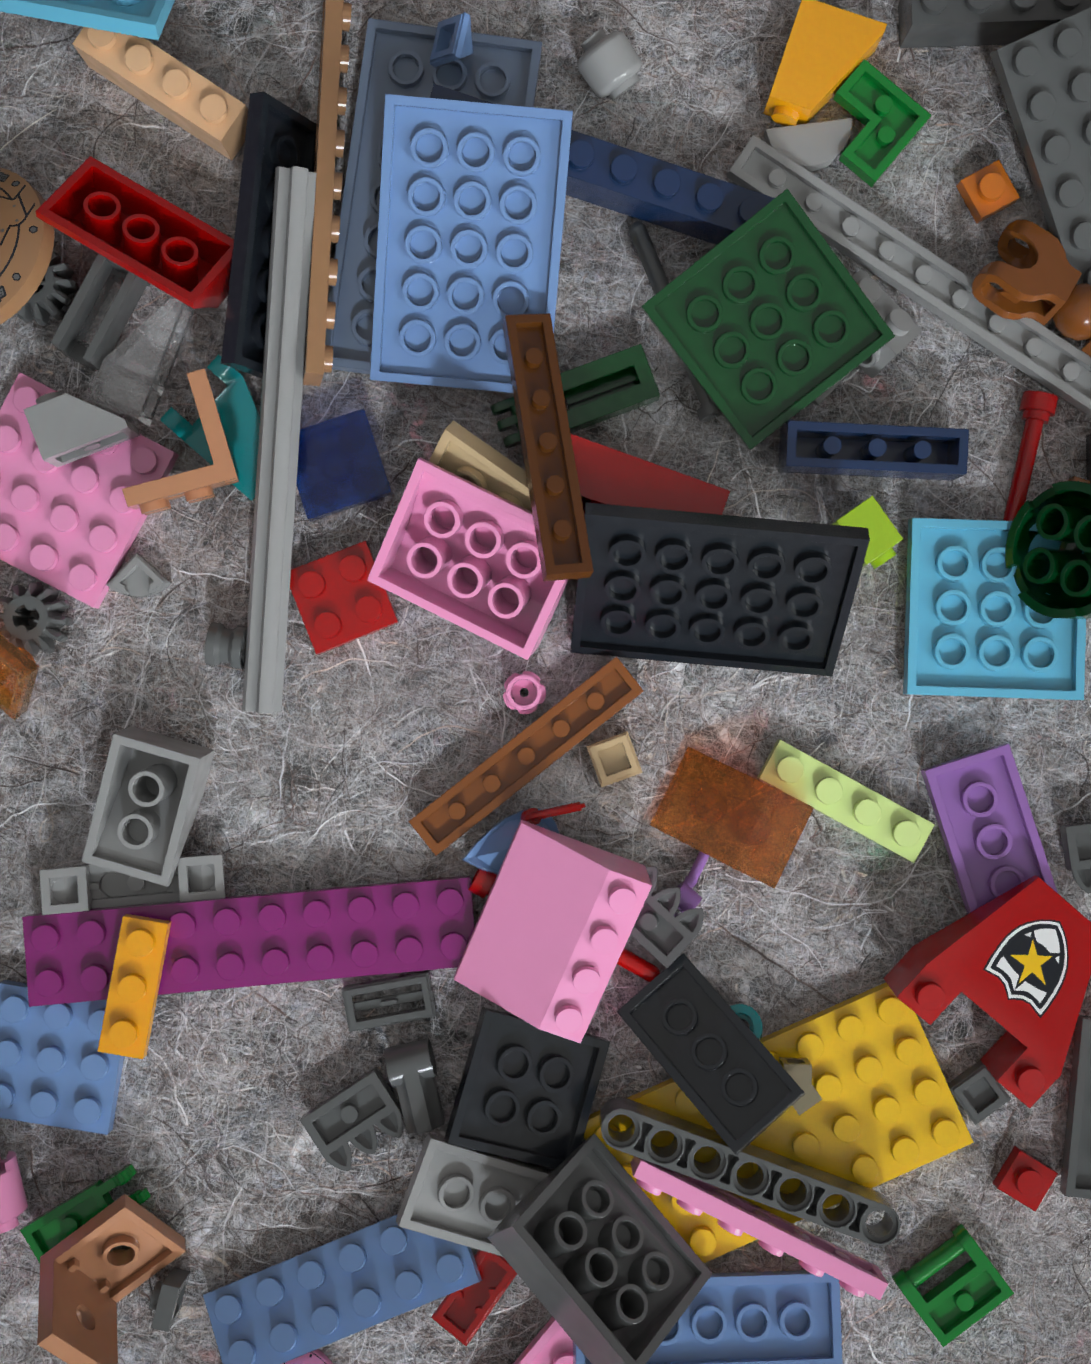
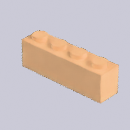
[72,27,248,161]

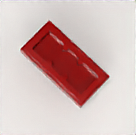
[431,1250,517,1346]

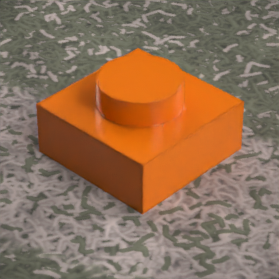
[956,160,1020,224]

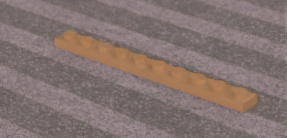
[303,0,352,386]

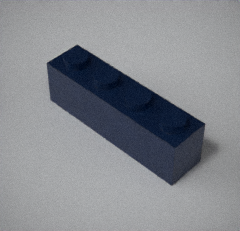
[778,420,969,481]

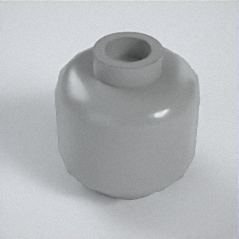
[577,28,642,101]

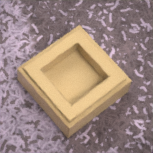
[586,731,643,788]

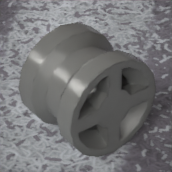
[204,622,247,670]

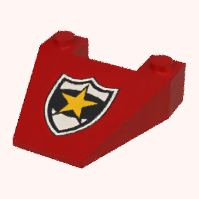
[883,875,1091,1108]

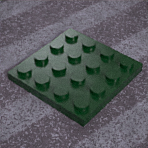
[641,189,895,450]

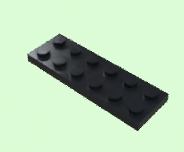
[221,91,316,378]

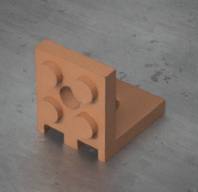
[122,368,239,515]
[37,1194,186,1364]

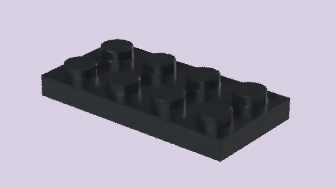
[617,953,805,1155]

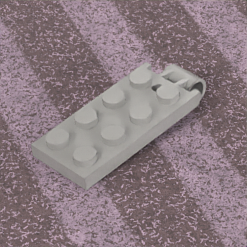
[396,1133,552,1257]

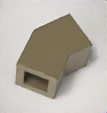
[779,1057,822,1116]

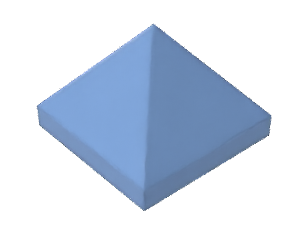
[430,12,473,67]

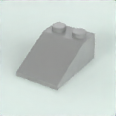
[82,726,215,887]

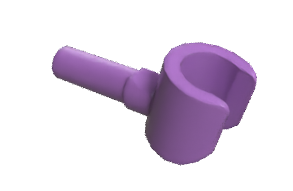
[677,851,710,912]

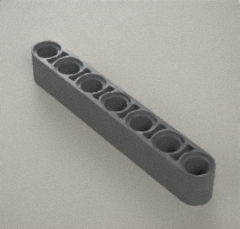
[599,1097,901,1246]

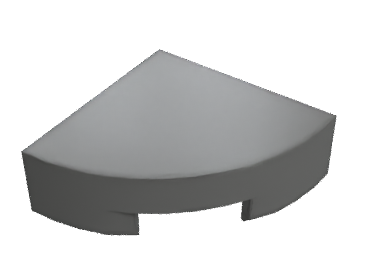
[107,553,172,597]

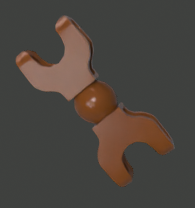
[972,219,1091,357]

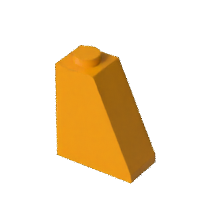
[763,0,887,126]

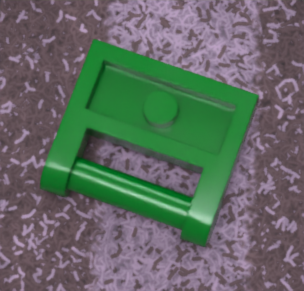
[891,1223,1014,1347]

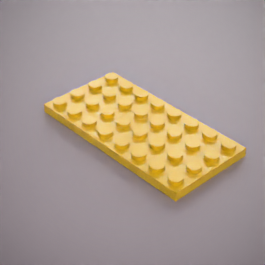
[584,982,974,1263]

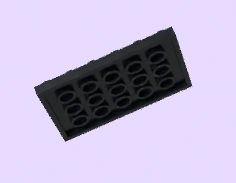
[570,502,870,676]

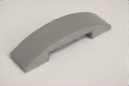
[39,854,226,915]

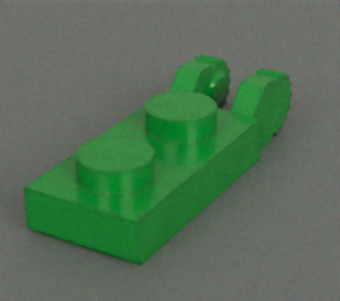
[20,1164,151,1263]

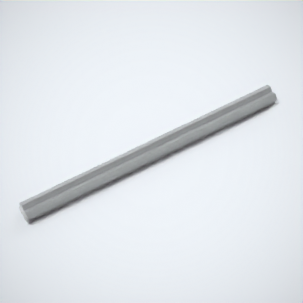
[242,166,317,713]

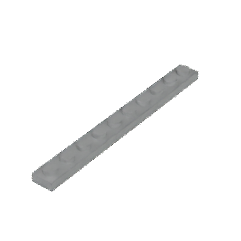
[727,135,1091,417]

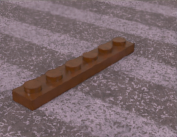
[502,313,594,581]

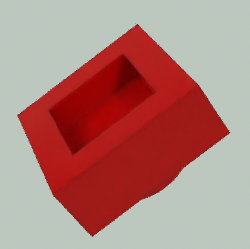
[992,1146,1058,1212]

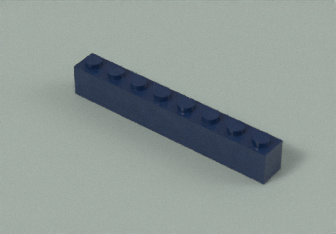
[430,84,775,245]

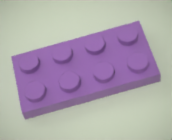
[921,743,1058,914]

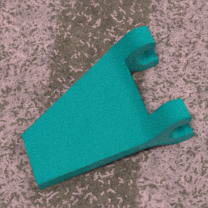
[160,354,260,501]

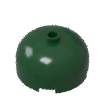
[1005,481,1091,619]

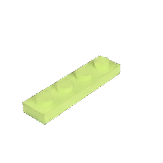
[757,739,935,863]

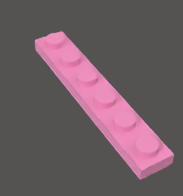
[631,1156,888,1300]

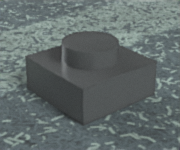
[149,1267,190,1332]

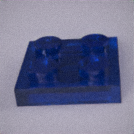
[297,408,393,522]

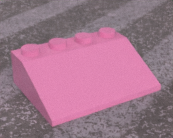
[367,457,568,660]
[454,820,652,1044]

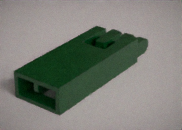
[490,344,660,448]

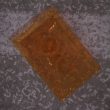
[649,747,814,889]

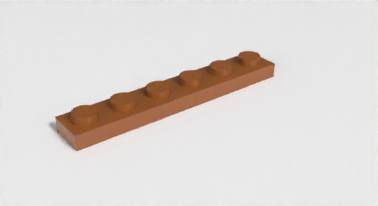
[408,656,644,856]

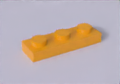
[97,914,172,1059]

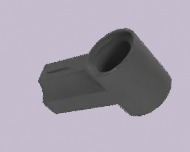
[384,1038,445,1134]

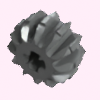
[17,251,79,326]
[0,581,74,657]

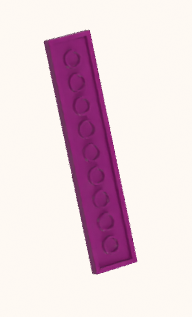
[22,876,474,1007]

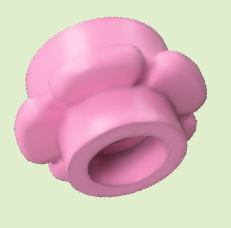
[503,671,546,714]

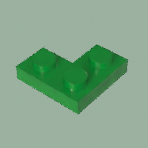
[833,59,931,188]

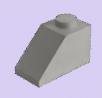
[24,392,140,467]

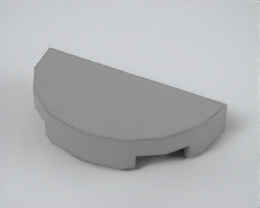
[764,118,852,172]

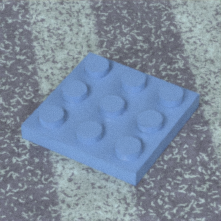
[0,980,124,1135]

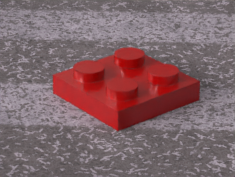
[290,540,399,655]

